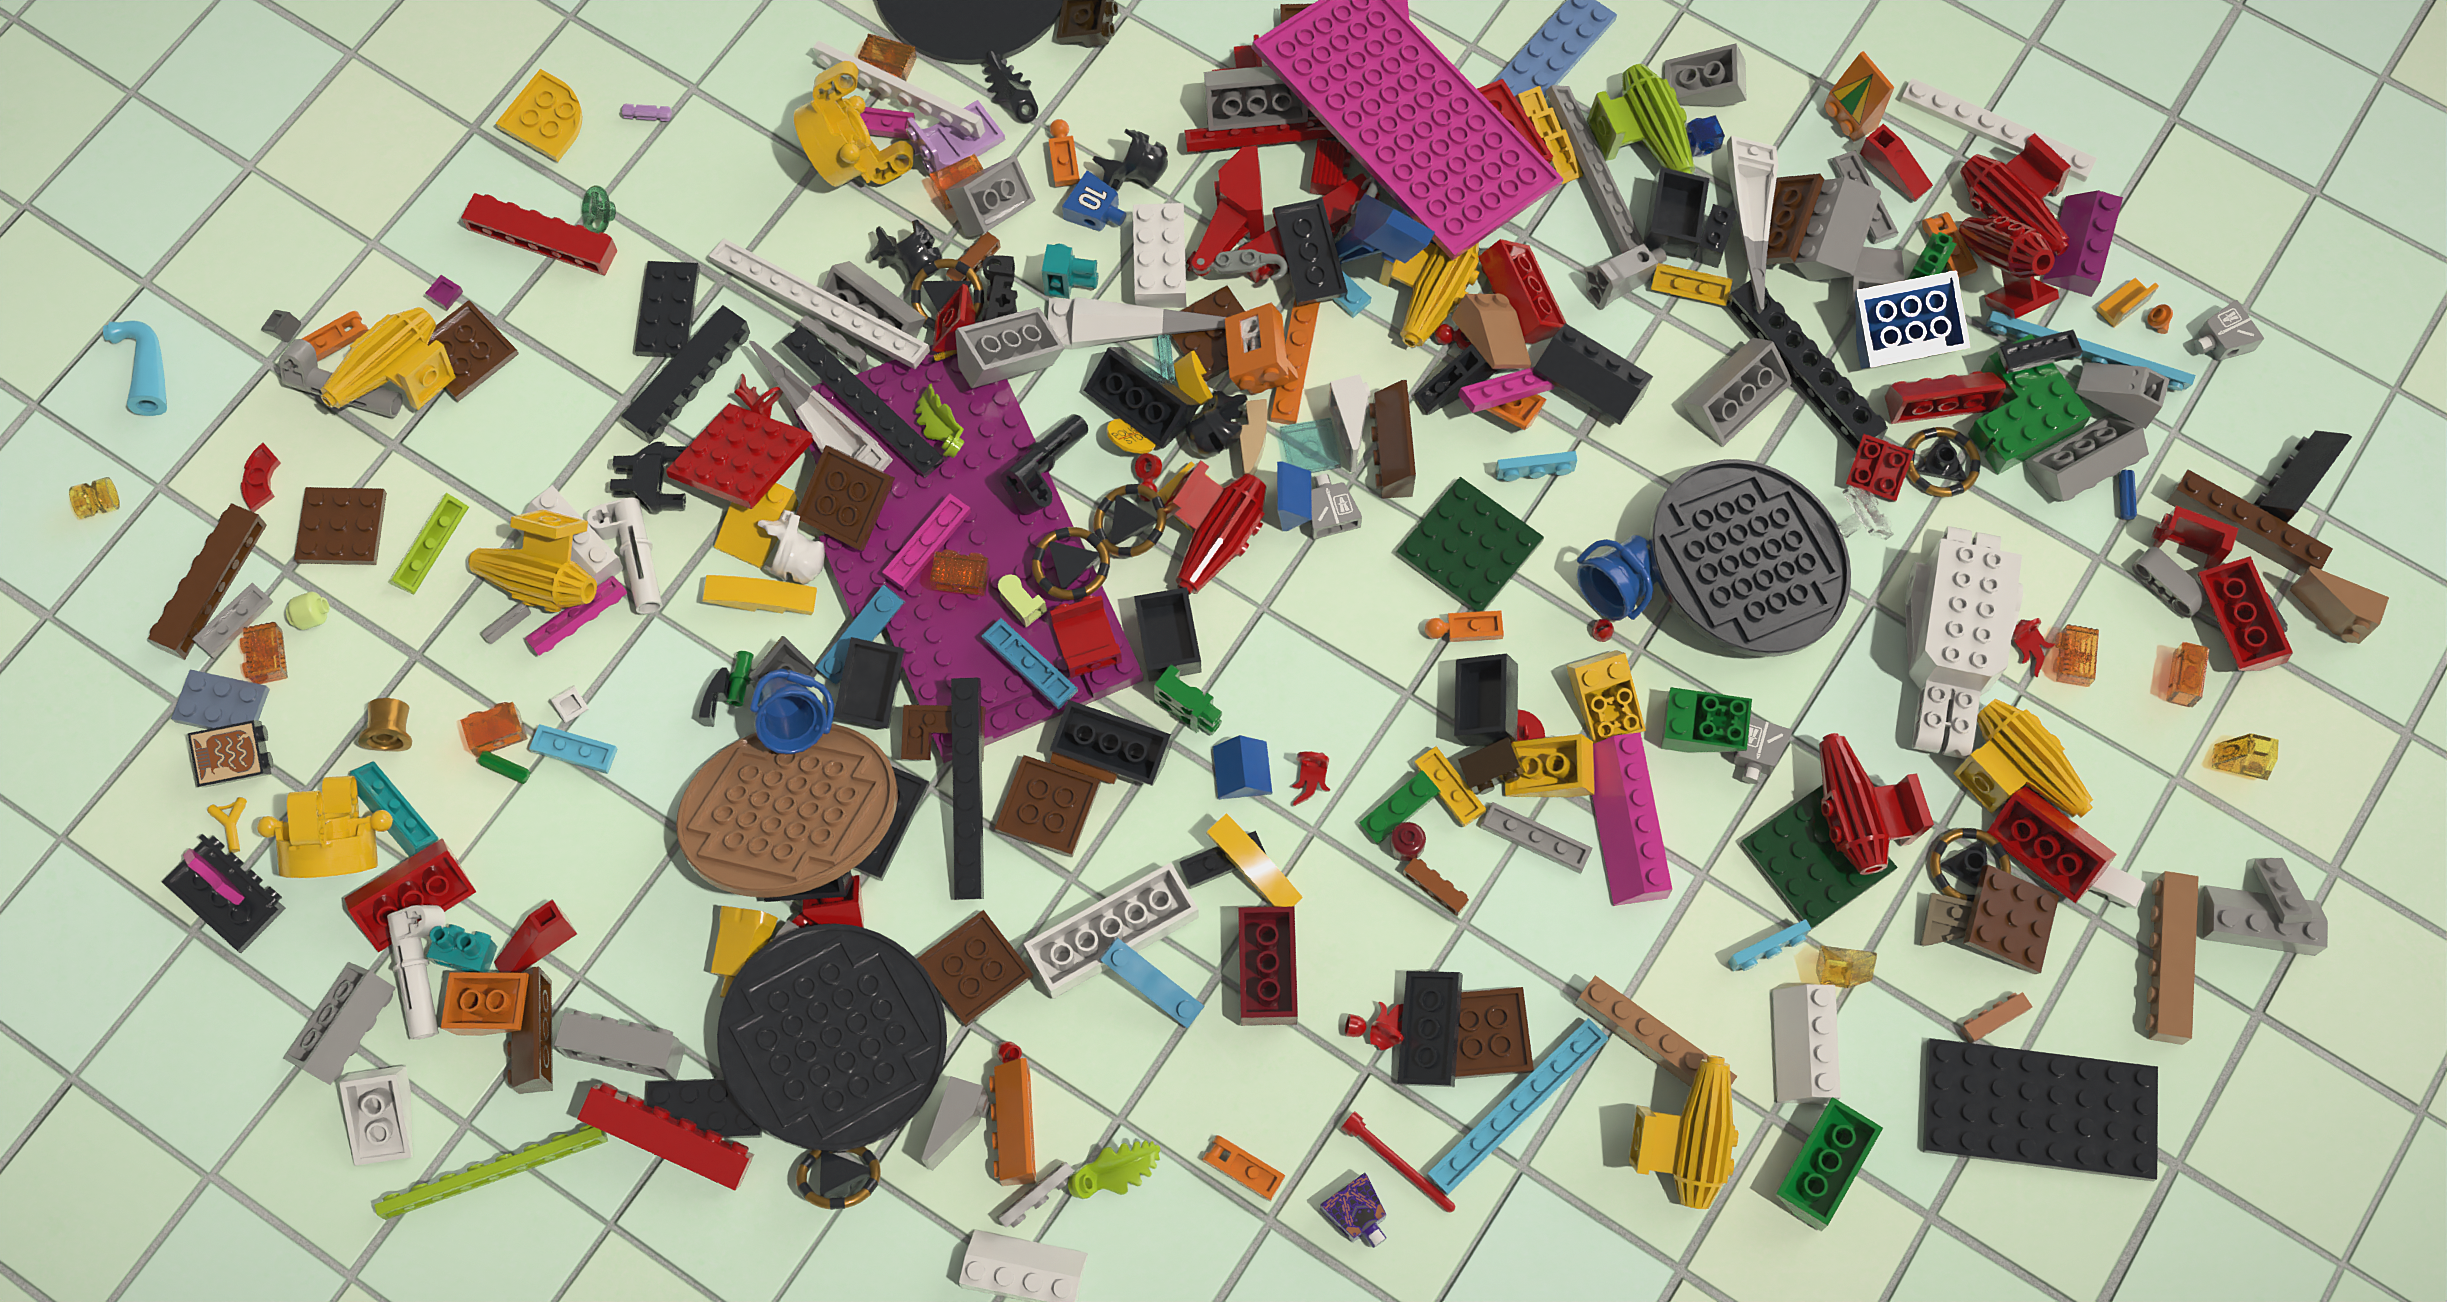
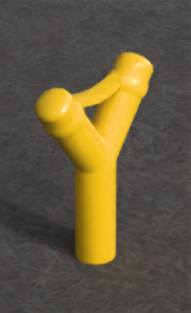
[207,797,247,853]

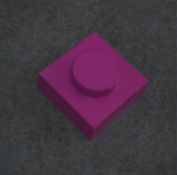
[425,275,463,310]

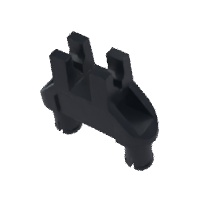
[610,441,688,513]

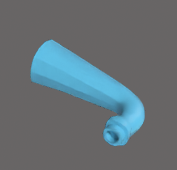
[103,320,167,416]

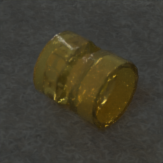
[69,477,120,519]

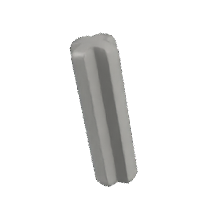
[482,602,531,644]

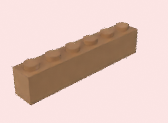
[2145,871,2199,1045]
[1575,975,1737,1087]

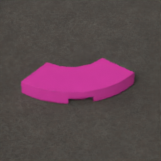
[183,848,245,905]

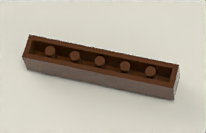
[2166,469,2333,576]
[147,503,267,660]

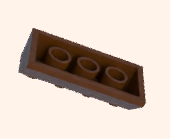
[1369,380,1416,499]
[507,966,553,1094]

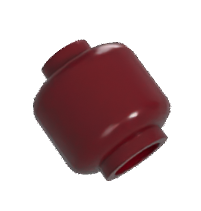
[1389,822,1426,862]

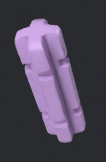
[622,103,672,121]

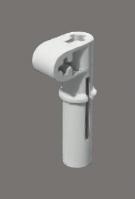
[587,498,663,614]
[387,905,446,1040]

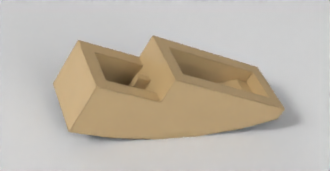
[1239,399,1268,475]

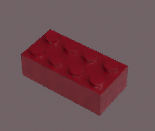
[1238,906,1298,1026]

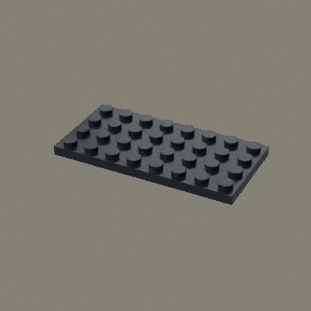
[1923,1038,2158,1182]

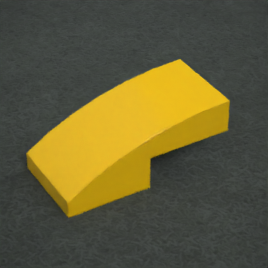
[1174,351,1213,407]

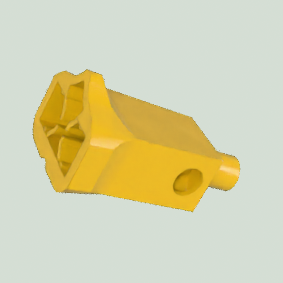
[711,906,778,999]

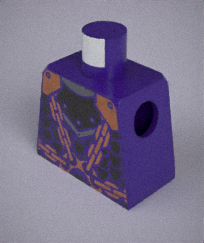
[1320,1173,1387,1248]

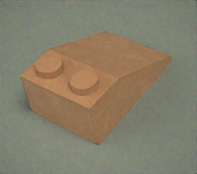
[1451,293,1532,369]
[2290,566,2389,644]

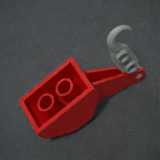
[1192,146,1287,281]

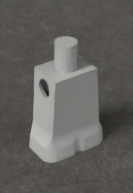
[1584,244,1667,310]

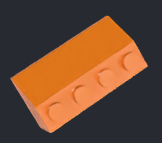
[989,1058,1036,1186]

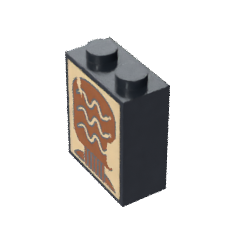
[188,720,273,787]

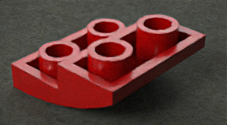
[1846,434,1914,502]

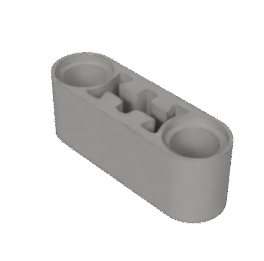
[2132,546,2209,618]

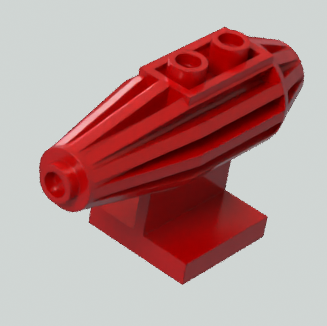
[1960,133,2071,256]
[1959,216,2059,319]
[1163,460,1267,595]
[1819,733,1934,875]

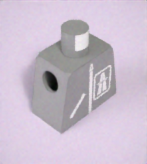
[2194,300,2265,361]
[1310,474,1362,540]
[1734,717,1793,784]

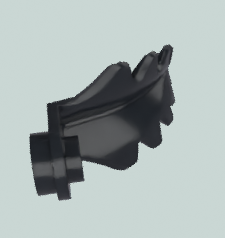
[984,51,1038,123]

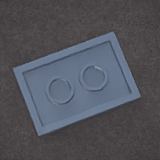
[171,669,270,729]

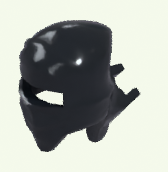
[1092,128,1168,190]
[870,219,943,283]
[1185,391,1248,458]

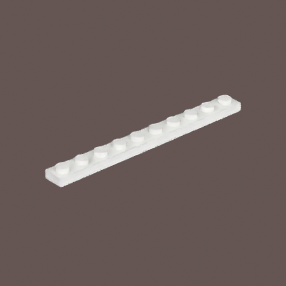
[709,238,930,369]

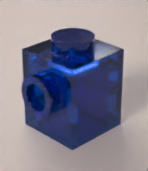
[1686,115,1725,157]

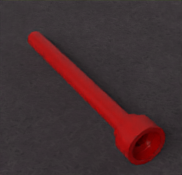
[1340,1111,1456,1213]

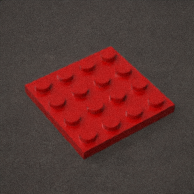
[666,403,814,509]

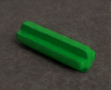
[478,751,531,784]

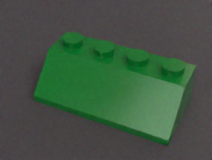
[1775,1097,1883,1232]

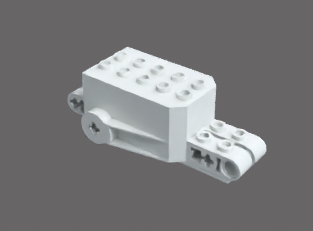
[1905,526,2024,759]

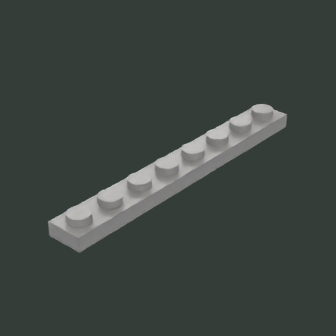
[1546,85,1643,254]

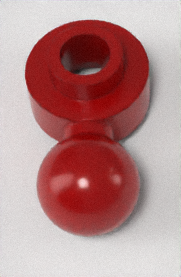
[1434,324,1472,350]
[1135,453,1162,502]

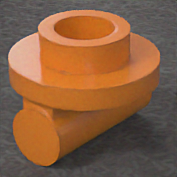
[2148,304,2173,334]

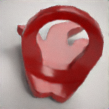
[734,373,783,418]
[2012,618,2055,677]
[1292,751,1331,806]
[1370,1002,1404,1051]

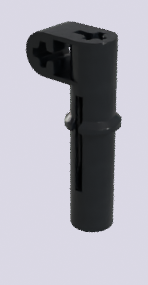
[1001,414,1088,514]

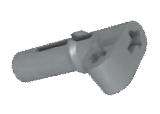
[279,339,403,418]

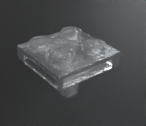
[1837,486,1894,540]

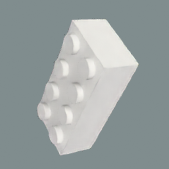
[1133,203,1187,308]

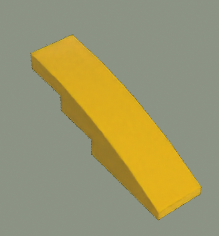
[1515,86,1583,185]
[702,575,817,615]
[1206,813,1303,907]

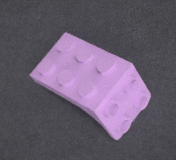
[906,100,1006,180]

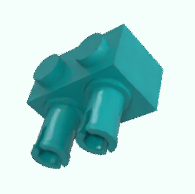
[1041,243,1099,299]
[426,924,498,973]

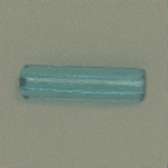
[1157,334,1175,383]

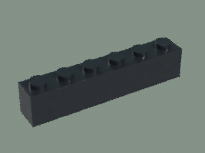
[621,305,751,444]

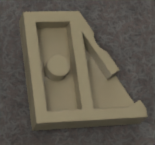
[1920,893,1973,947]

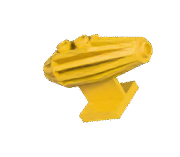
[1379,242,1480,348]
[321,307,456,410]
[468,509,597,612]
[1953,698,2094,818]
[1628,1055,1739,1209]

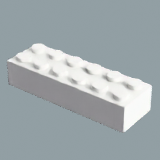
[1024,862,1199,999]

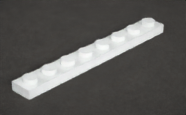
[813,40,985,139]
[1900,78,2097,182]

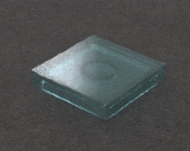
[1280,418,1341,473]

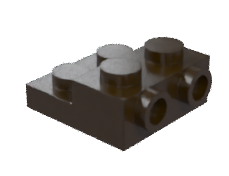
[1056,0,1119,47]

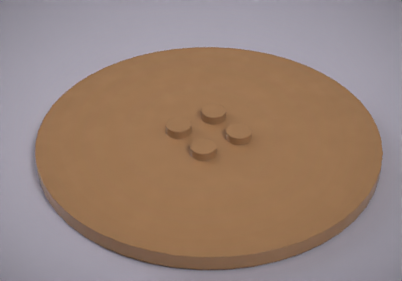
[676,724,898,898]

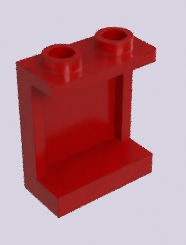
[2151,506,2239,569]

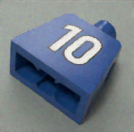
[1062,171,1126,231]

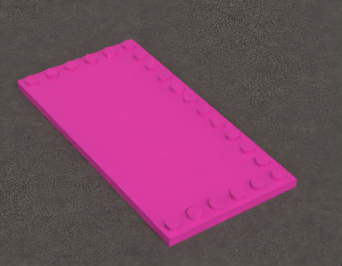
[1251,0,1564,261]

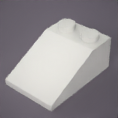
[1328,374,1371,472]
[339,1065,413,1166]

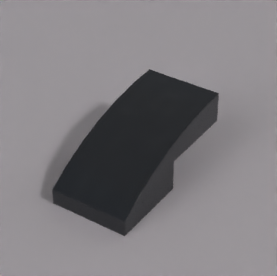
[699,667,731,727]

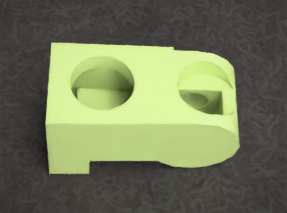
[998,574,1047,627]

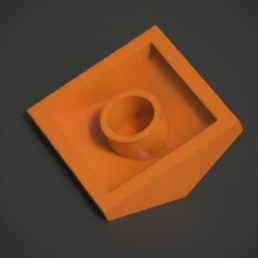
[1485,375,1547,430]

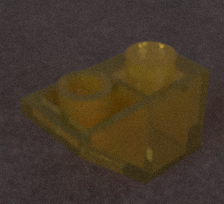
[2212,733,2279,781]
[1816,945,1877,988]

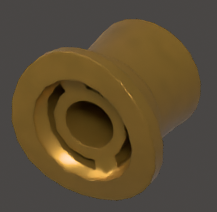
[358,698,413,752]

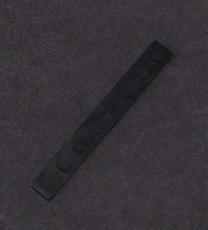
[782,325,944,478]
[951,677,984,900]

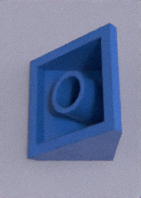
[1277,461,1312,531]
[1213,735,1273,800]

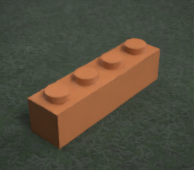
[1960,992,2033,1043]

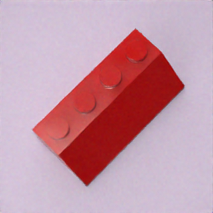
[1478,239,1567,344]
[1884,371,2006,424]
[2198,556,2293,671]
[1987,786,2117,904]
[344,838,476,953]

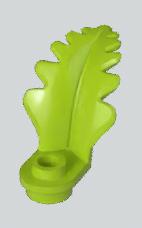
[916,384,964,458]
[1068,1140,1160,1199]

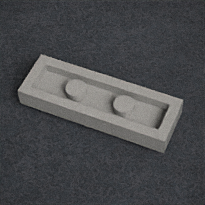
[799,315,869,373]
[193,582,273,659]
[2253,858,2313,924]
[996,1162,1074,1228]

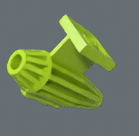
[1587,64,1696,174]

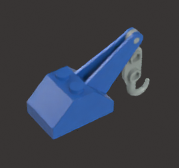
[1335,176,1435,265]

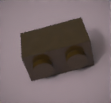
[1458,737,1525,795]

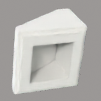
[550,685,589,723]

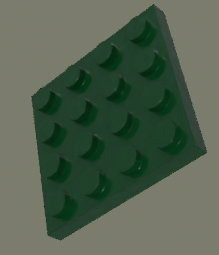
[1395,477,1544,612]
[1740,785,1898,932]

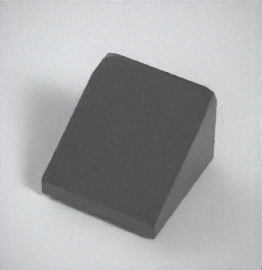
[261,310,301,342]

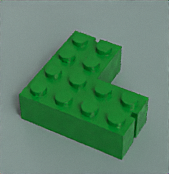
[1968,334,2092,475]

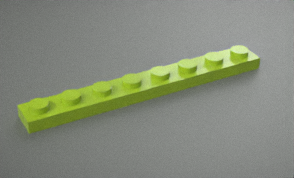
[374,1125,609,1220]

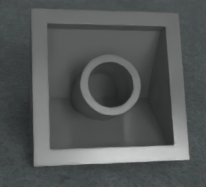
[748,636,819,690]

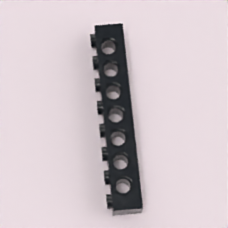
[1726,280,1888,453]

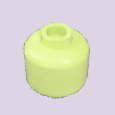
[286,591,330,630]

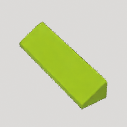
[388,492,469,595]

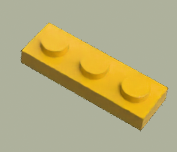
[1651,263,1733,306]
[1414,746,1486,827]

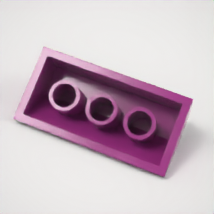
[2042,190,2123,297]

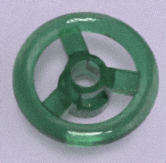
[582,185,616,233]

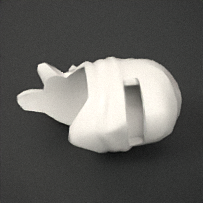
[758,509,825,584]

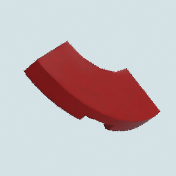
[241,442,281,512]

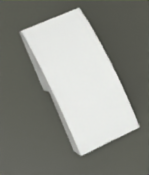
[2090,865,2146,909]

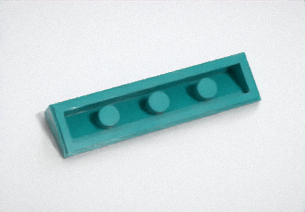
[349,761,438,857]

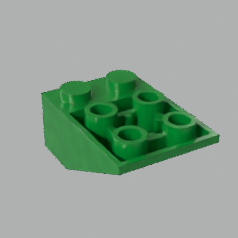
[1661,687,1752,753]

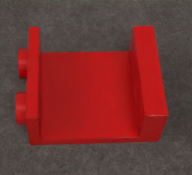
[1050,595,1122,678]

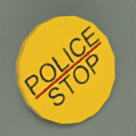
[1106,418,1156,454]

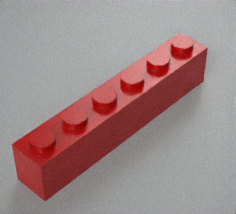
[1238,173,1380,283]
[461,193,618,276]
[577,1082,755,1191]

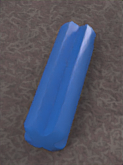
[2119,469,2137,520]

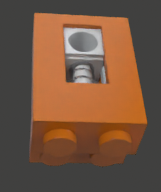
[1225,302,1298,395]

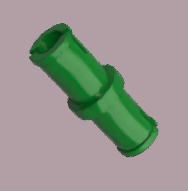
[727,651,754,707]

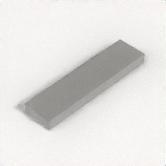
[1831,150,1899,244]
[1480,802,1593,874]

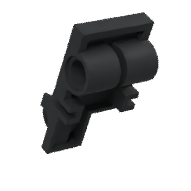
[982,255,1018,322]

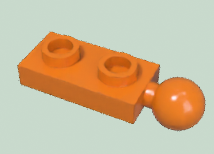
[1048,119,1080,187]
[1425,610,1504,642]

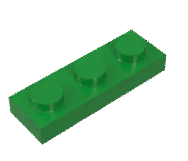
[1359,770,1441,845]

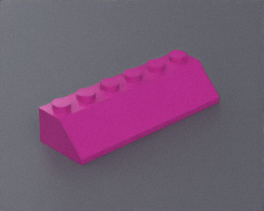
[1592,732,1673,906]

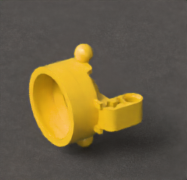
[794,61,914,187]
[257,776,393,878]

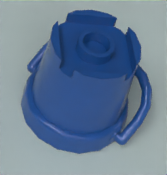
[1576,535,1658,621]
[750,669,834,754]

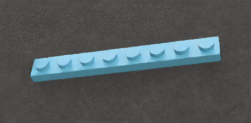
[1985,311,2196,391]
[1427,1018,1609,1196]

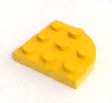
[496,69,583,162]

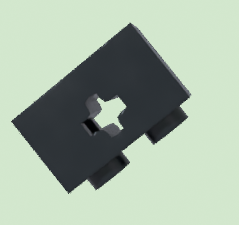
[1694,204,1738,268]

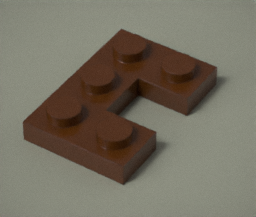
[901,705,986,762]

